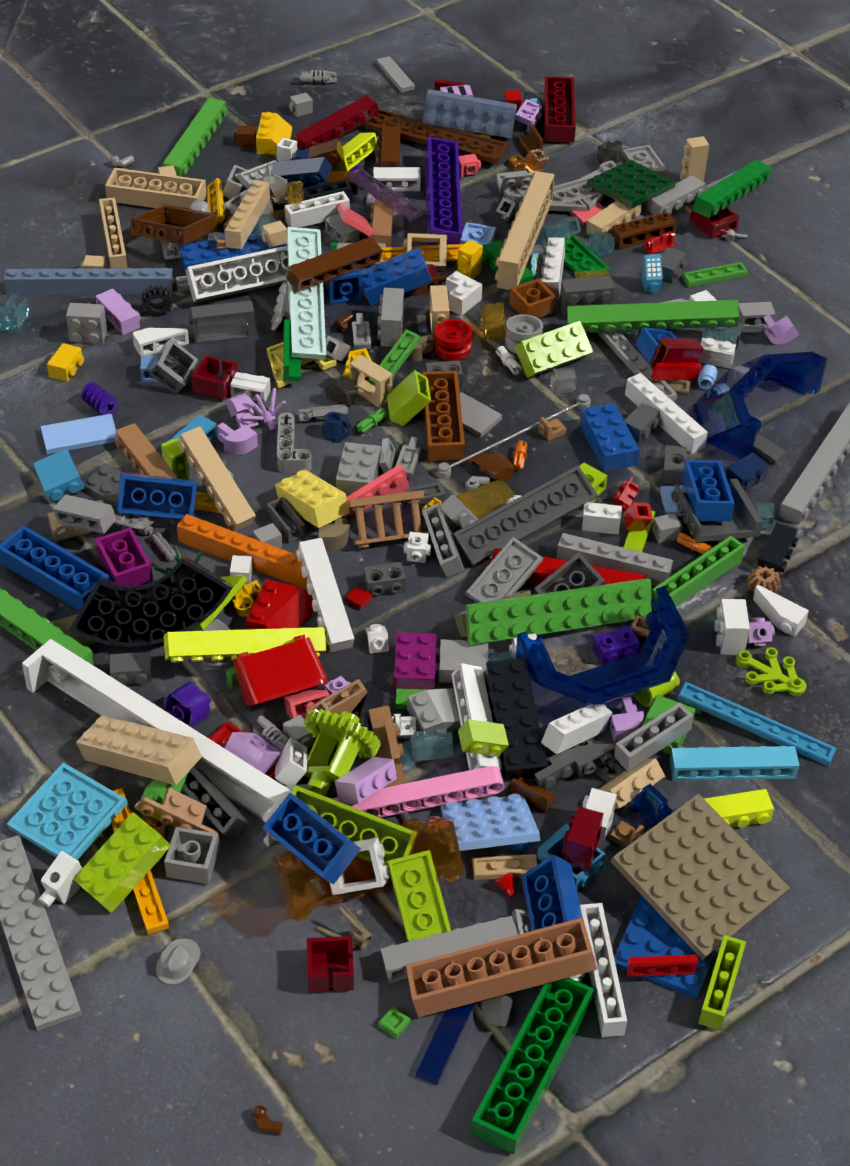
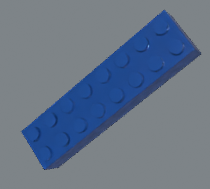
[180,227,307,276]

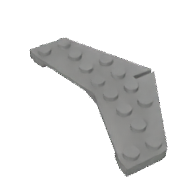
[504,160,617,212]

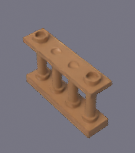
[347,490,429,548]

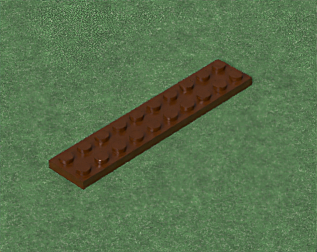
[360,108,509,164]

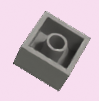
[66,303,107,344]
[164,827,220,884]

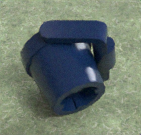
[322,412,353,443]

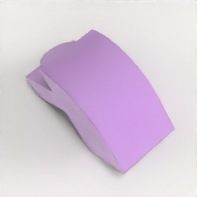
[763,314,800,345]
[225,393,258,428]
[217,423,258,455]
[610,697,644,744]

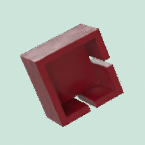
[191,355,238,400]
[561,806,604,873]
[307,936,354,992]

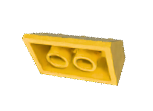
[256,112,292,155]

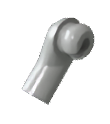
[465,476,490,491]

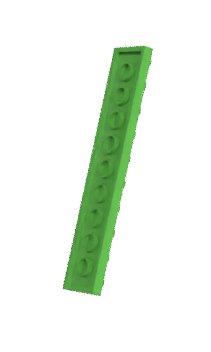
[466,578,652,645]

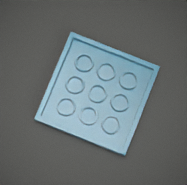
[7,763,128,860]

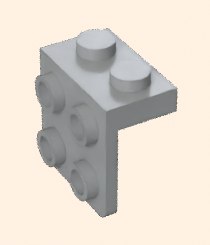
[496,170,534,193]

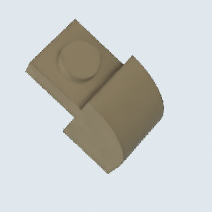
[394,334,434,361]
[319,516,350,550]

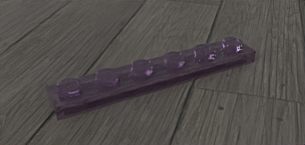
[348,168,423,222]

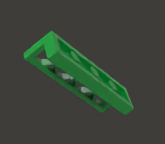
[283,319,301,382]

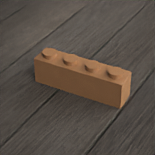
[369,197,394,247]

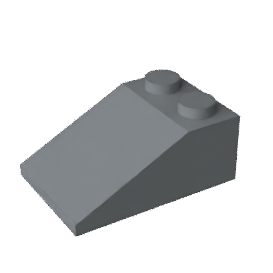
[407,688,461,741]

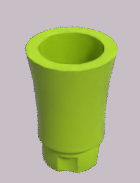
[633,669,680,707]

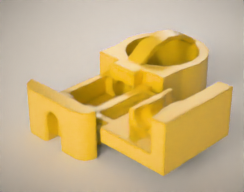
[233,580,261,617]

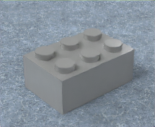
[377,288,404,347]
[336,442,381,496]

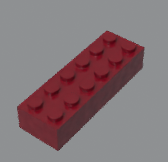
[544,76,576,143]

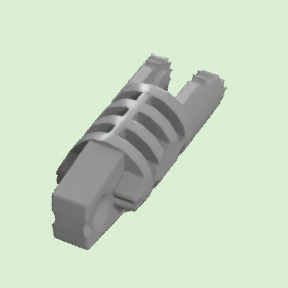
[299,70,337,84]
[252,715,289,752]

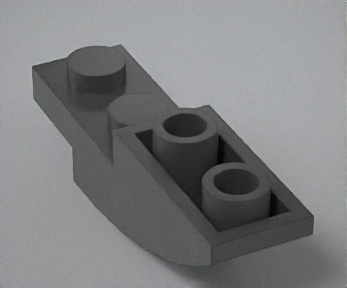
[535,744,615,788]

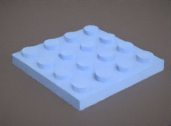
[440,794,540,852]

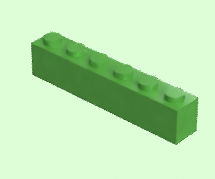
[651,536,745,615]

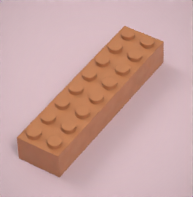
[406,917,597,1017]

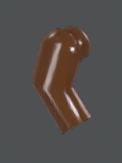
[337,313,354,332]

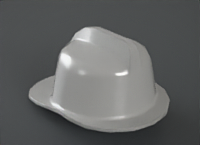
[156,938,201,985]

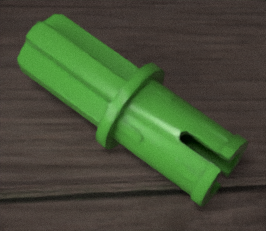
[357,408,387,433]

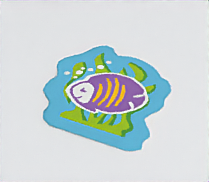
[531,253,545,279]

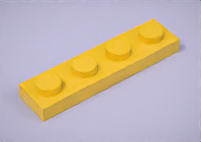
[206,178,225,224]

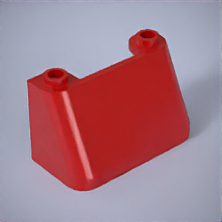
[232,634,328,707]

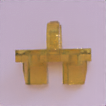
[286,181,304,205]

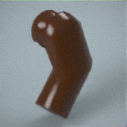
[252,1105,283,1135]

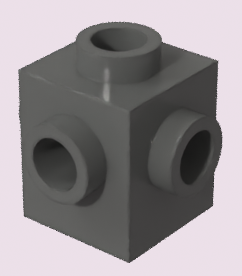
[496,197,520,222]

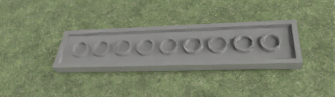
[0,835,82,1031]

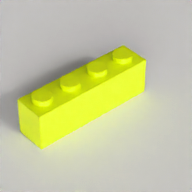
[331,133,379,171]
[685,789,774,828]

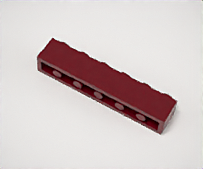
[295,95,379,150]

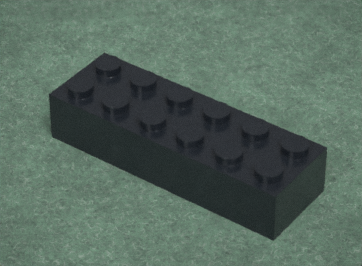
[484,658,548,782]

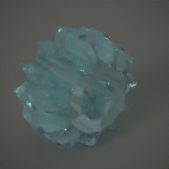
[587,231,615,256]

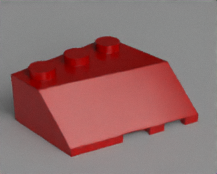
[246,579,314,630]

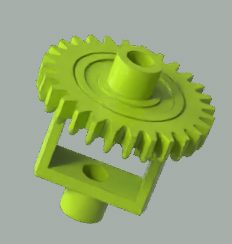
[304,709,381,795]

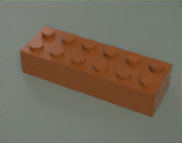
[422,371,465,461]

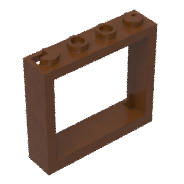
[130,204,218,245]

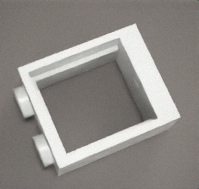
[330,838,390,895]

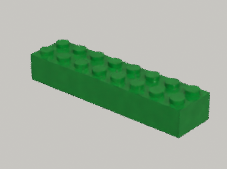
[471,977,594,1155]

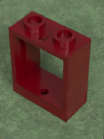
[690,206,739,239]

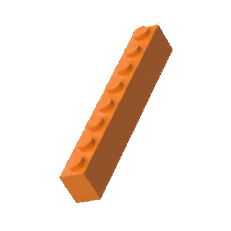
[177,514,308,590]

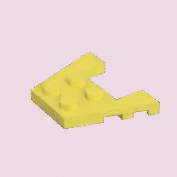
[267,342,336,388]

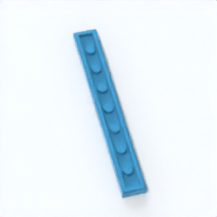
[677,681,836,766]

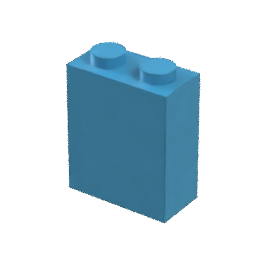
[33,448,85,503]

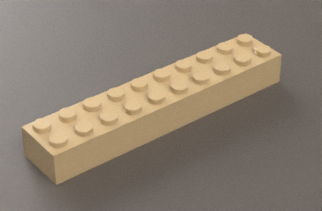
[495,171,554,290]

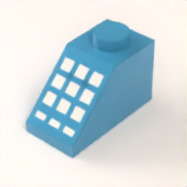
[641,254,663,293]

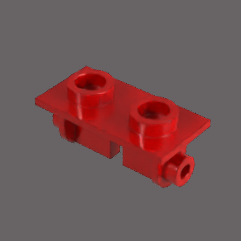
[642,231,677,254]
[612,476,639,512]

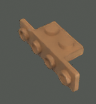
[369,706,406,787]
[135,788,219,835]

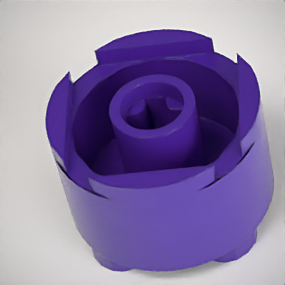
[164,681,211,728]

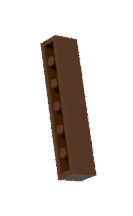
[286,237,383,292]

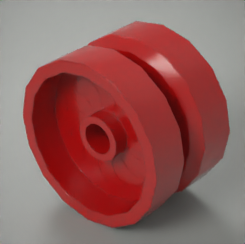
[434,319,472,361]

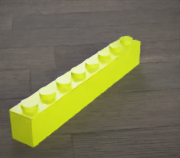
[164,627,326,663]

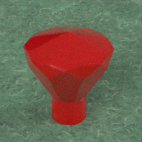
[494,873,517,898]

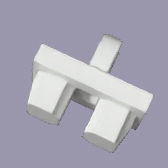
[392,714,416,739]

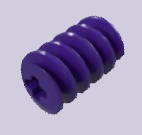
[81,381,119,415]

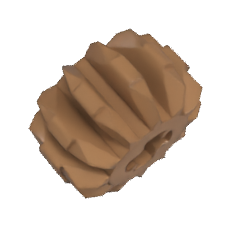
[747,566,781,594]

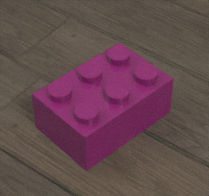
[95,527,153,585]
[394,632,436,693]

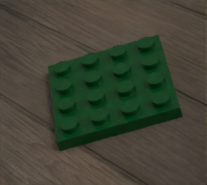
[587,160,675,208]

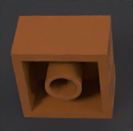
[509,278,556,318]

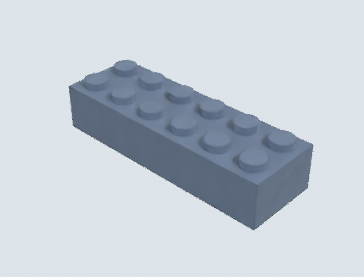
[422,89,517,138]

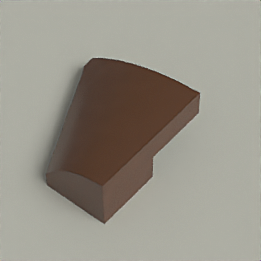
[468,453,515,481]

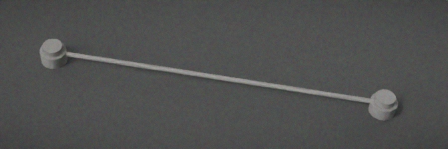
[437,394,591,479]

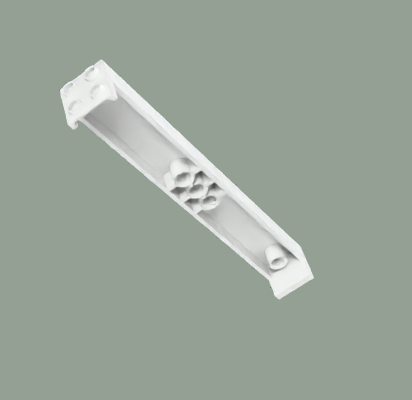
[22,639,292,847]

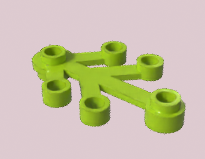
[735,647,807,696]

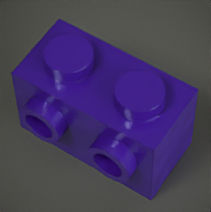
[592,626,640,666]

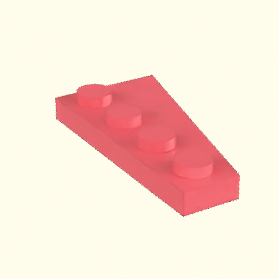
[344,464,410,518]

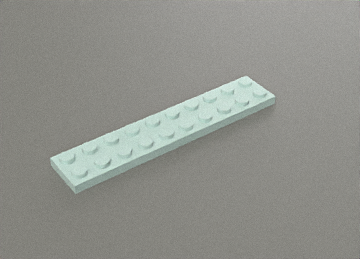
[287,227,326,360]

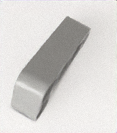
[277,413,312,473]

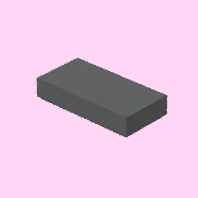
[747,434,787,465]

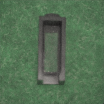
[267,497,305,544]

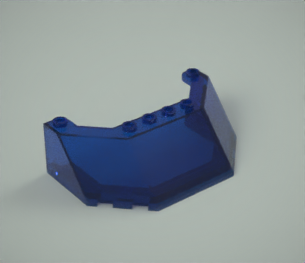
[693,351,827,459]
[515,586,690,707]

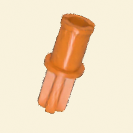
[513,440,528,470]
[677,532,713,554]

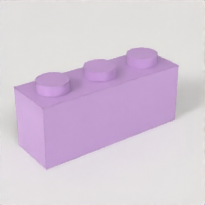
[96,289,141,335]
[335,757,397,804]

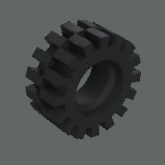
[141,285,173,317]

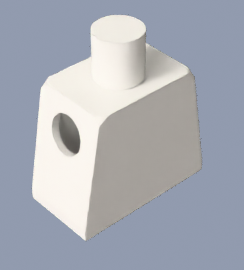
[38,851,82,907]

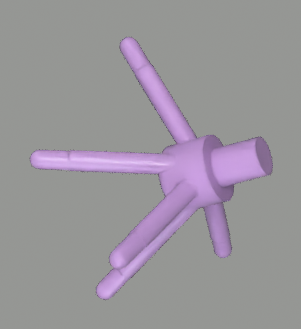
[241,388,286,430]

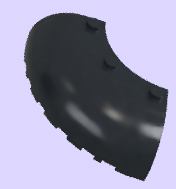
[69,556,233,647]

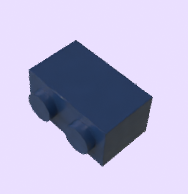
[726,452,768,490]

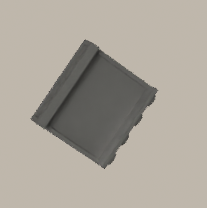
[671,479,763,542]

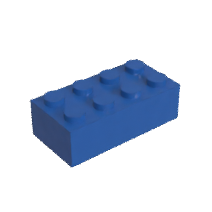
[361,247,432,306]
[580,403,639,472]
[682,460,735,522]
[116,472,197,519]
[262,793,361,885]
[521,855,582,931]

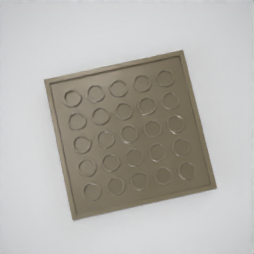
[610,794,790,960]

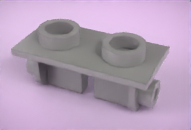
[160,240,181,260]

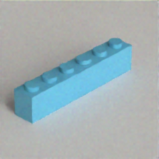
[669,746,799,781]

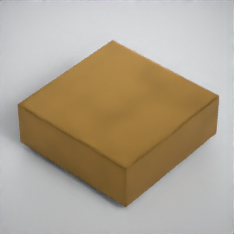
[506,154,528,170]

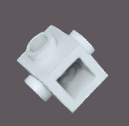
[404,532,431,563]

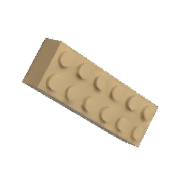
[105,168,206,210]
[76,715,202,785]

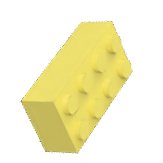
[275,470,350,528]

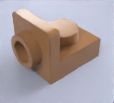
[538,417,566,441]
[610,821,645,848]

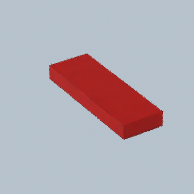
[651,362,702,381]
[626,955,698,977]

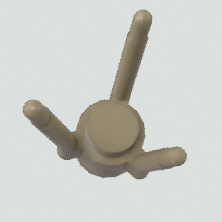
[317,907,373,949]

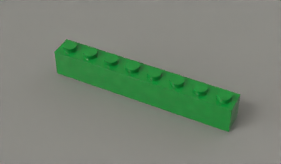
[693,160,772,218]

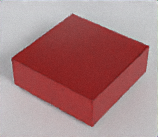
[345,586,373,610]

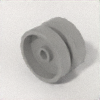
[505,314,543,354]

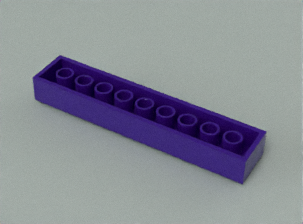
[424,137,462,245]

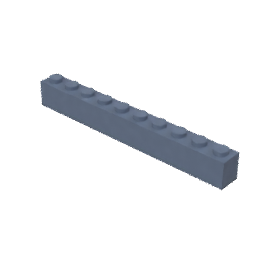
[4,268,174,295]

